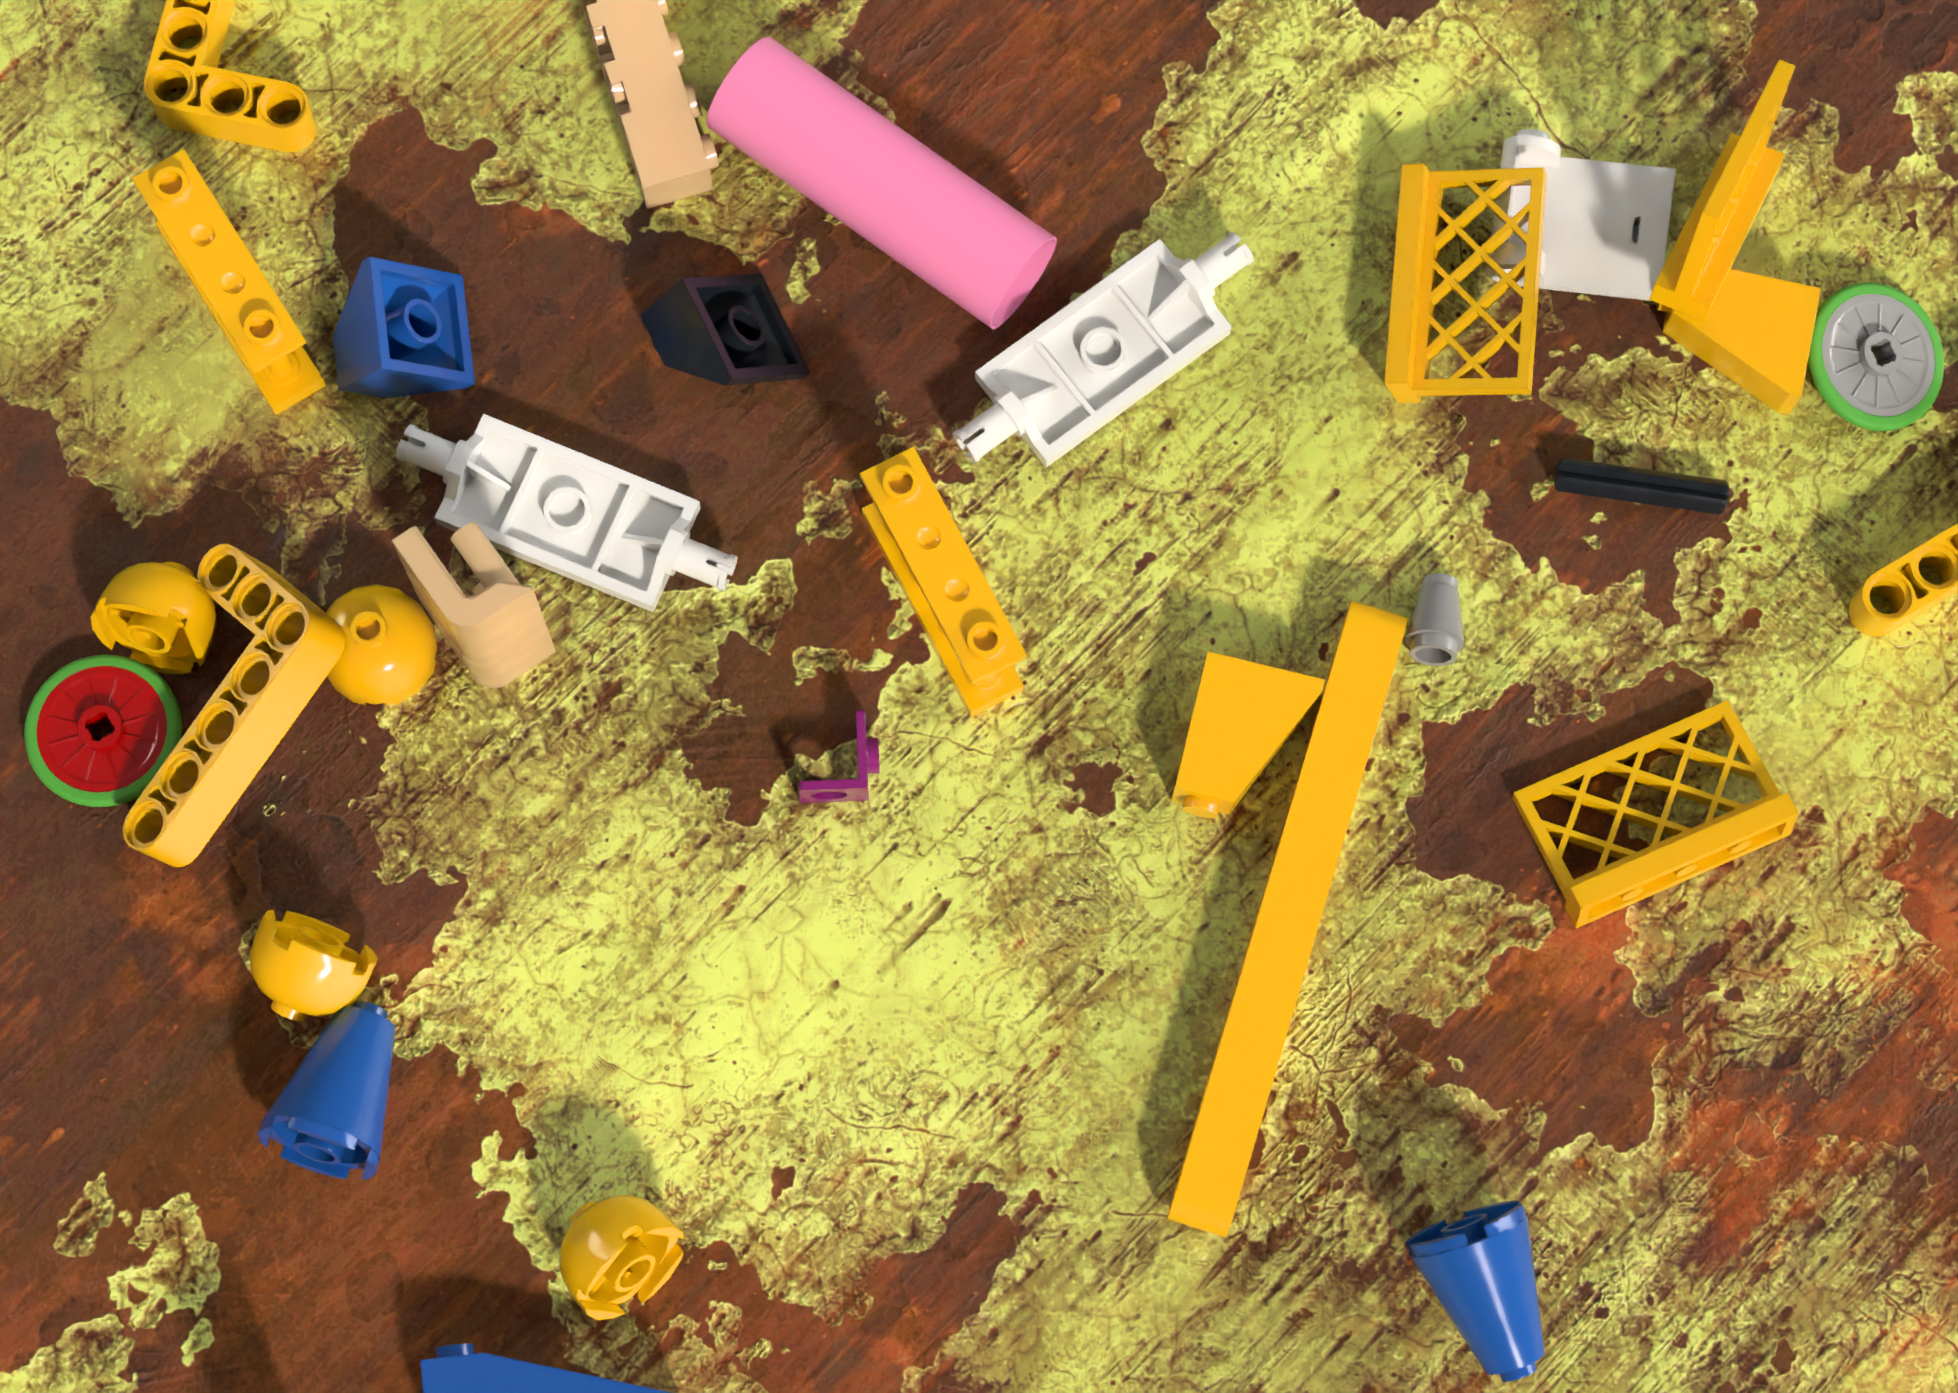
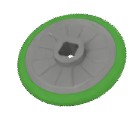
[1808,283,1944,431]

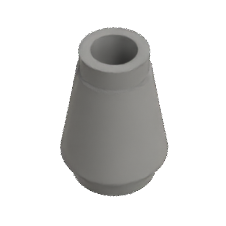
[1405,573,1464,666]

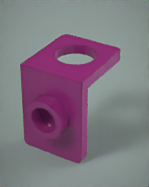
[798,709,880,803]

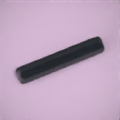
[1554,457,1730,514]

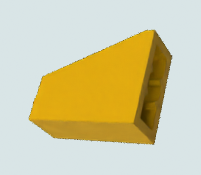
[1657,269,1821,415]
[1171,651,1325,818]

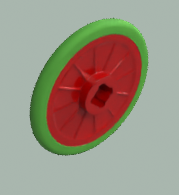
[24,655,182,807]

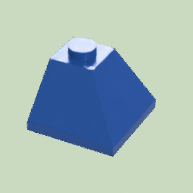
[333,257,475,398]

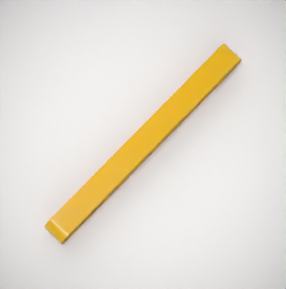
[1167,600,1409,1238]

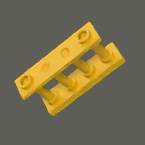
[132,149,326,415]
[860,447,1027,717]

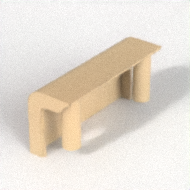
[392,522,556,688]

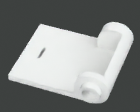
[1486,129,1676,301]

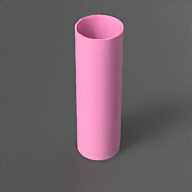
[707,36,1057,329]

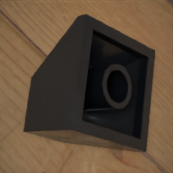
[640,273,811,386]

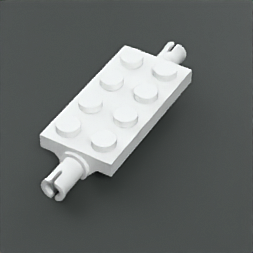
[953,232,1253,467]
[396,414,738,612]

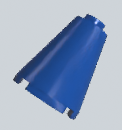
[257,1001,395,1180]
[1406,1200,1545,1382]

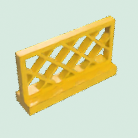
[1649,59,1795,322]
[1384,163,1547,403]
[1512,700,1799,928]

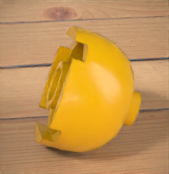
[90,562,217,675]
[326,584,437,706]
[250,910,378,1022]
[558,1195,685,1320]

